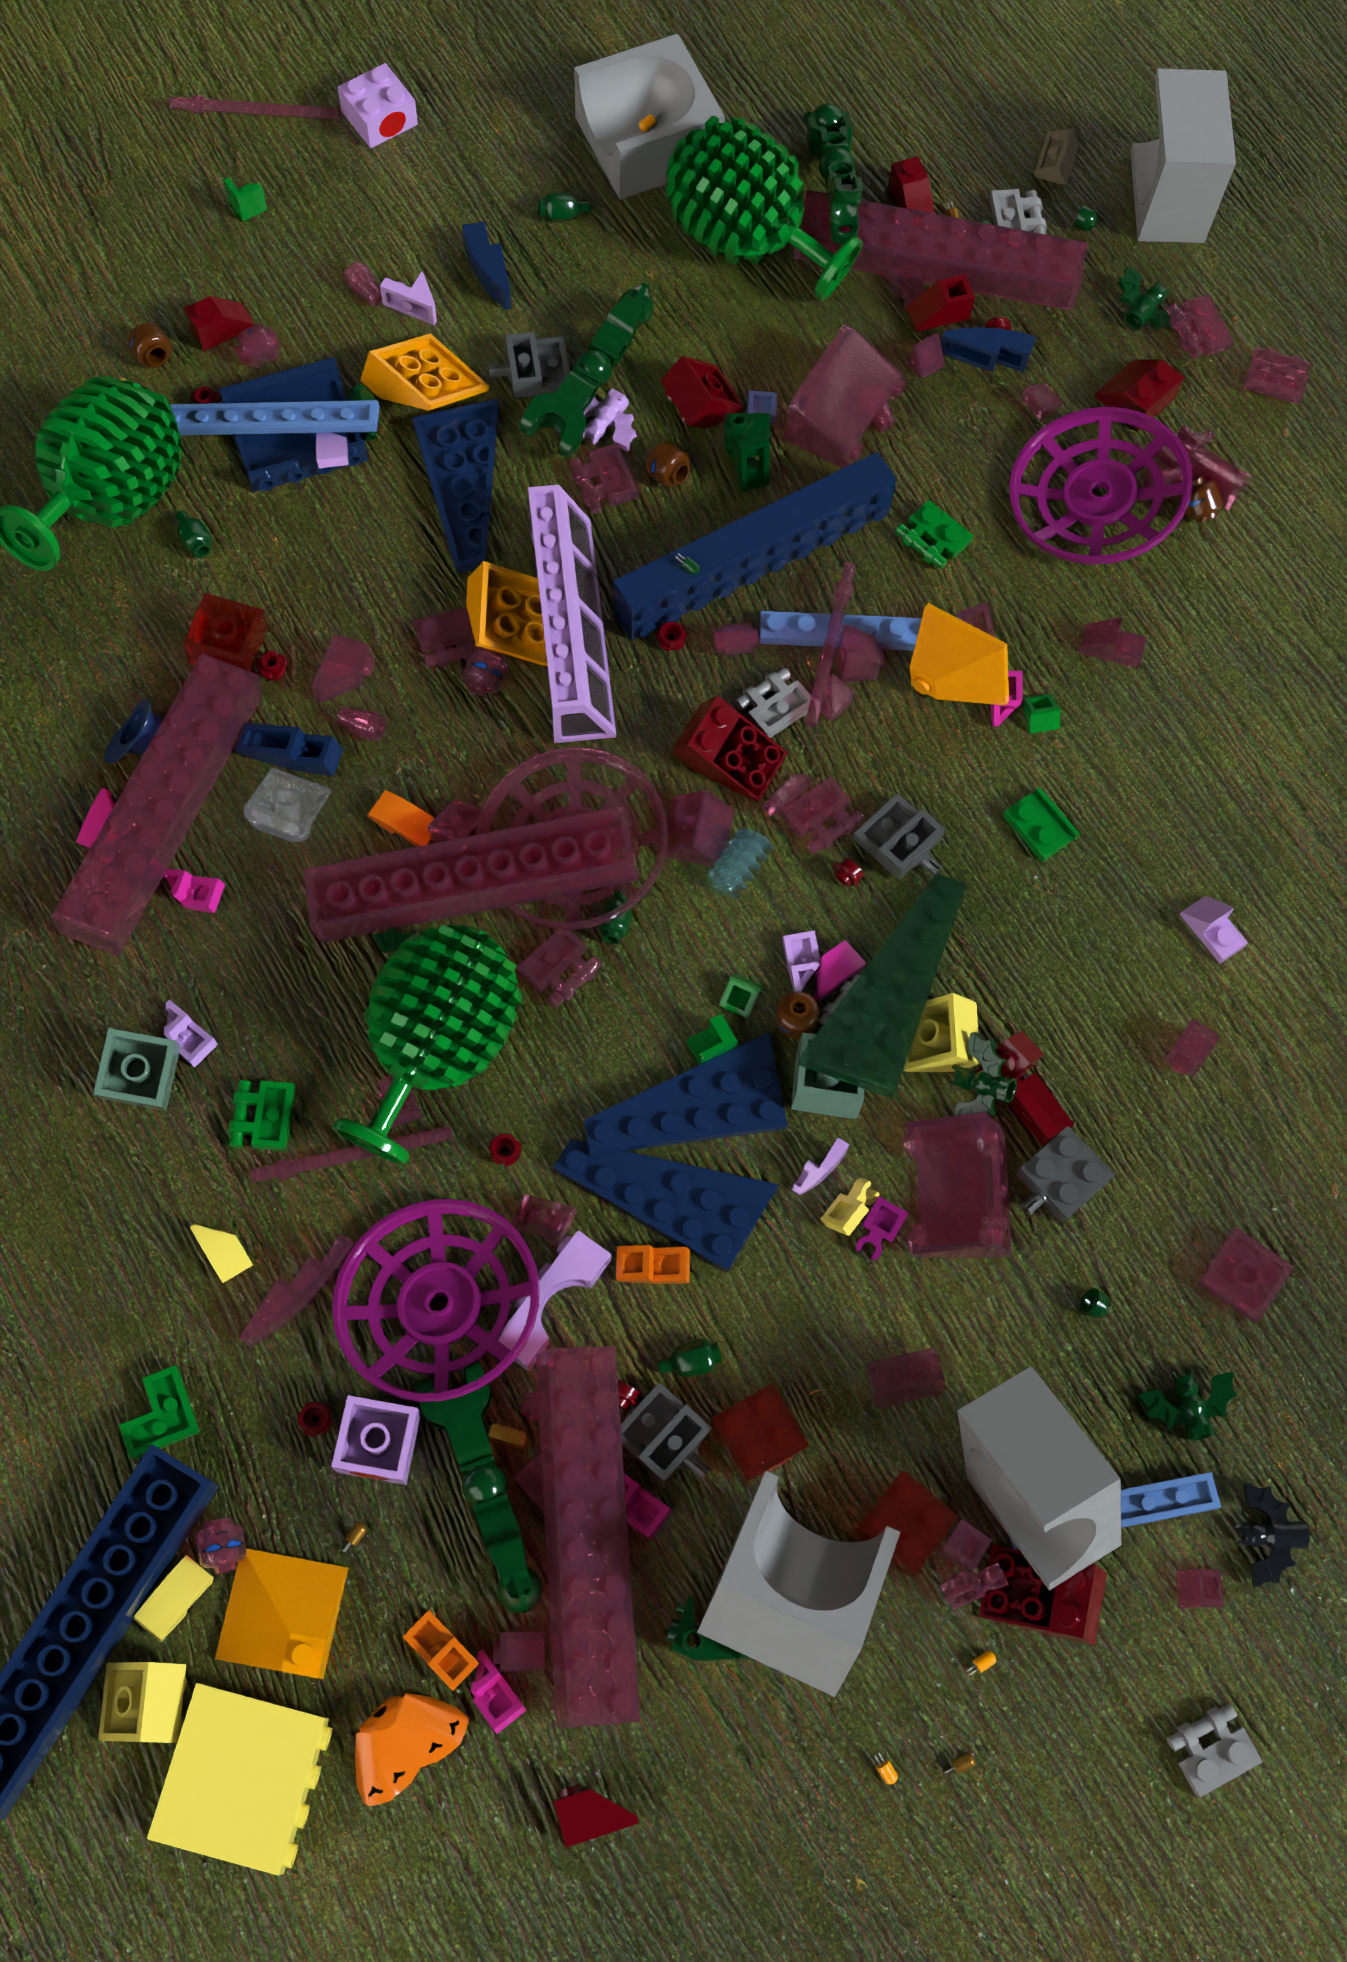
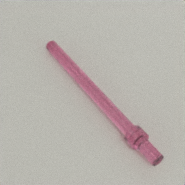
[169,95,339,120]
[804,562,856,727]
[250,1126,453,1183]

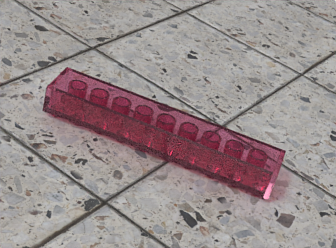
[794,190,1088,311]
[51,653,263,957]
[304,806,640,943]
[536,1346,640,1728]

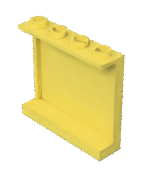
[147,1683,332,1876]

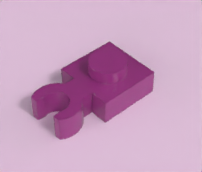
[856,1196,909,1261]

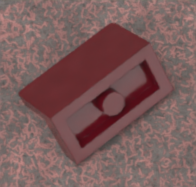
[1009,1073,1074,1148]

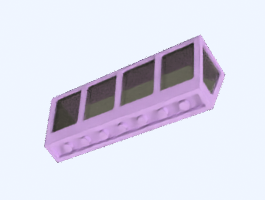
[528,485,616,743]

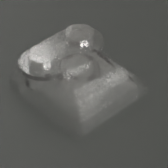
[244,768,331,842]

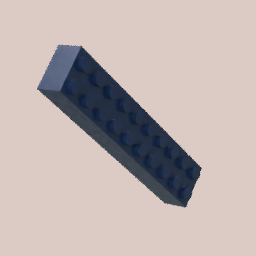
[613,452,897,640]
[0,1444,219,1820]

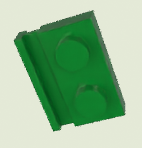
[1003,787,1080,863]

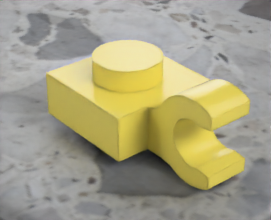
[820,1177,879,1236]

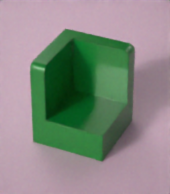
[223,177,268,221]
[686,1014,737,1065]

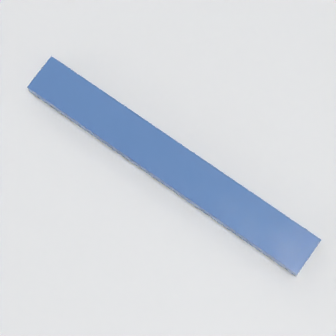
[170,400,380,435]

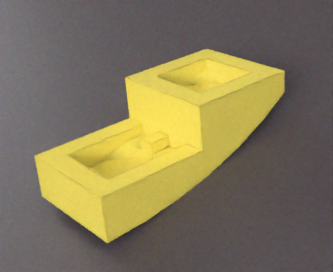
[133,1555,214,1642]

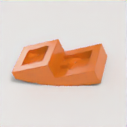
[367,790,442,851]
[616,1245,690,1284]
[403,1610,479,1691]

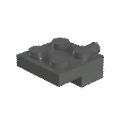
[489,332,570,398]
[853,793,946,880]
[1016,1126,1115,1224]
[612,1382,712,1485]

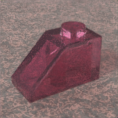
[836,625,885,683]
[312,634,375,703]

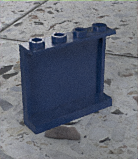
[219,357,368,493]

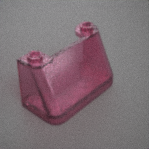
[784,324,906,468]
[903,1112,1011,1258]

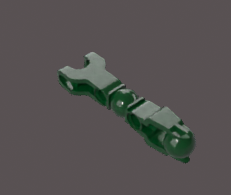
[803,103,863,244]
[519,283,654,459]
[414,1360,543,1614]

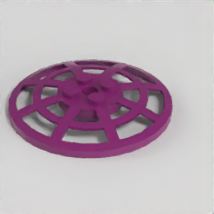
[1009,407,1192,565]
[332,1199,540,1402]

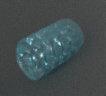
[707,828,774,899]

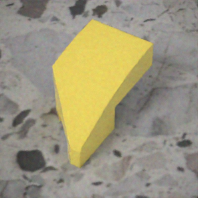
[190,1224,253,1283]

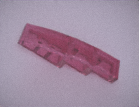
[239,1233,355,1348]

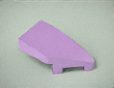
[316,432,349,468]
[782,930,820,992]
[164,1000,218,1068]
[792,1138,850,1195]

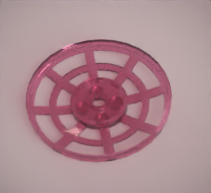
[476,747,668,930]

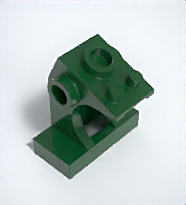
[724,412,771,492]
[665,1596,751,1662]

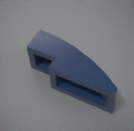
[462,222,511,310]
[938,327,1036,373]
[235,723,343,776]

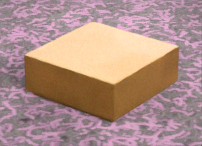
[488,1423,527,1451]

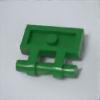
[895,499,974,570]
[228,1080,296,1151]

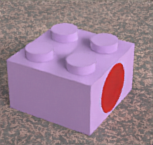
[337,63,418,149]
[331,1395,421,1485]

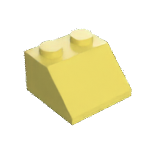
[900,993,981,1072]
[98,1662,187,1743]

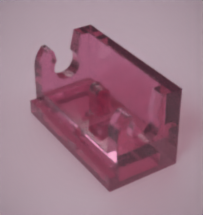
[867,1347,945,1409]

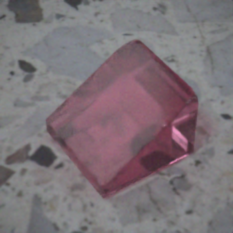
[909,333,944,378]
[1022,383,1063,420]
[812,673,854,722]
[1176,1569,1224,1608]

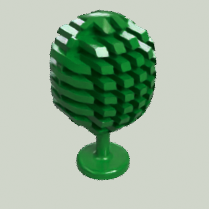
[666,115,863,301]
[0,376,182,571]
[332,924,522,1166]

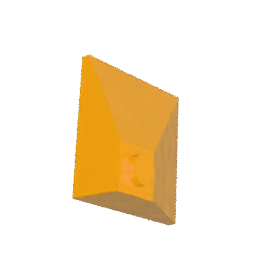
[360,333,490,411]
[466,561,547,666]
[910,603,1009,705]
[215,1548,348,1680]

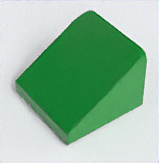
[1021,694,1061,733]
[718,974,763,1019]

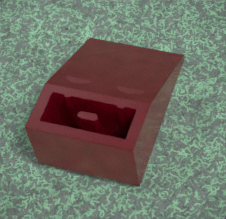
[671,695,788,803]
[979,1545,1107,1646]

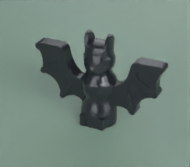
[1234,1483,1310,1587]

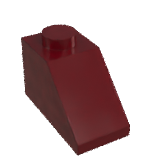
[888,156,935,230]
[184,296,256,351]
[554,1783,639,1848]

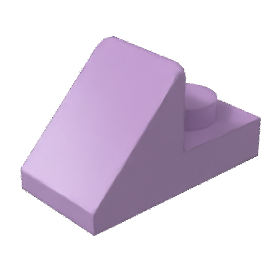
[380,272,437,325]
[1180,896,1248,964]

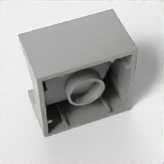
[574,34,725,200]
[1130,68,1236,243]
[958,1366,1121,1590]
[697,1471,900,1697]

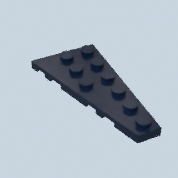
[412,398,499,574]
[584,1032,787,1156]
[553,1139,779,1273]

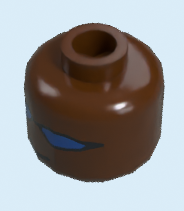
[128,323,172,368]
[646,442,690,488]
[1179,475,1223,523]
[775,991,819,1039]

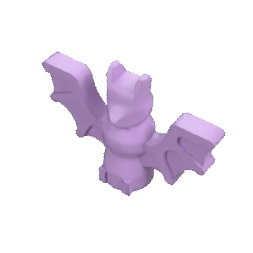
[583,388,637,451]

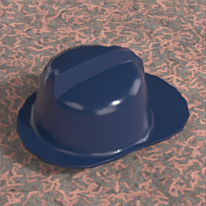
[104,699,169,764]

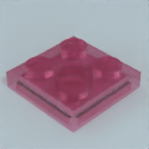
[1197,1227,1294,1324]

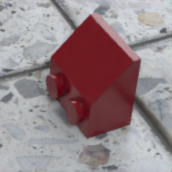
[660,355,745,429]
[1094,359,1184,432]

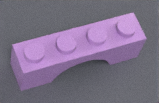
[497,1230,611,1372]

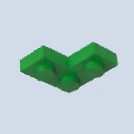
[119,1365,201,1460]

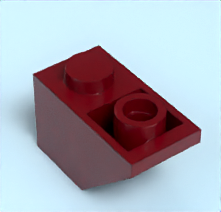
[906,274,975,332]
[972,1031,1045,1100]

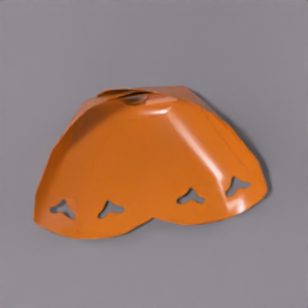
[355,1693,468,1806]

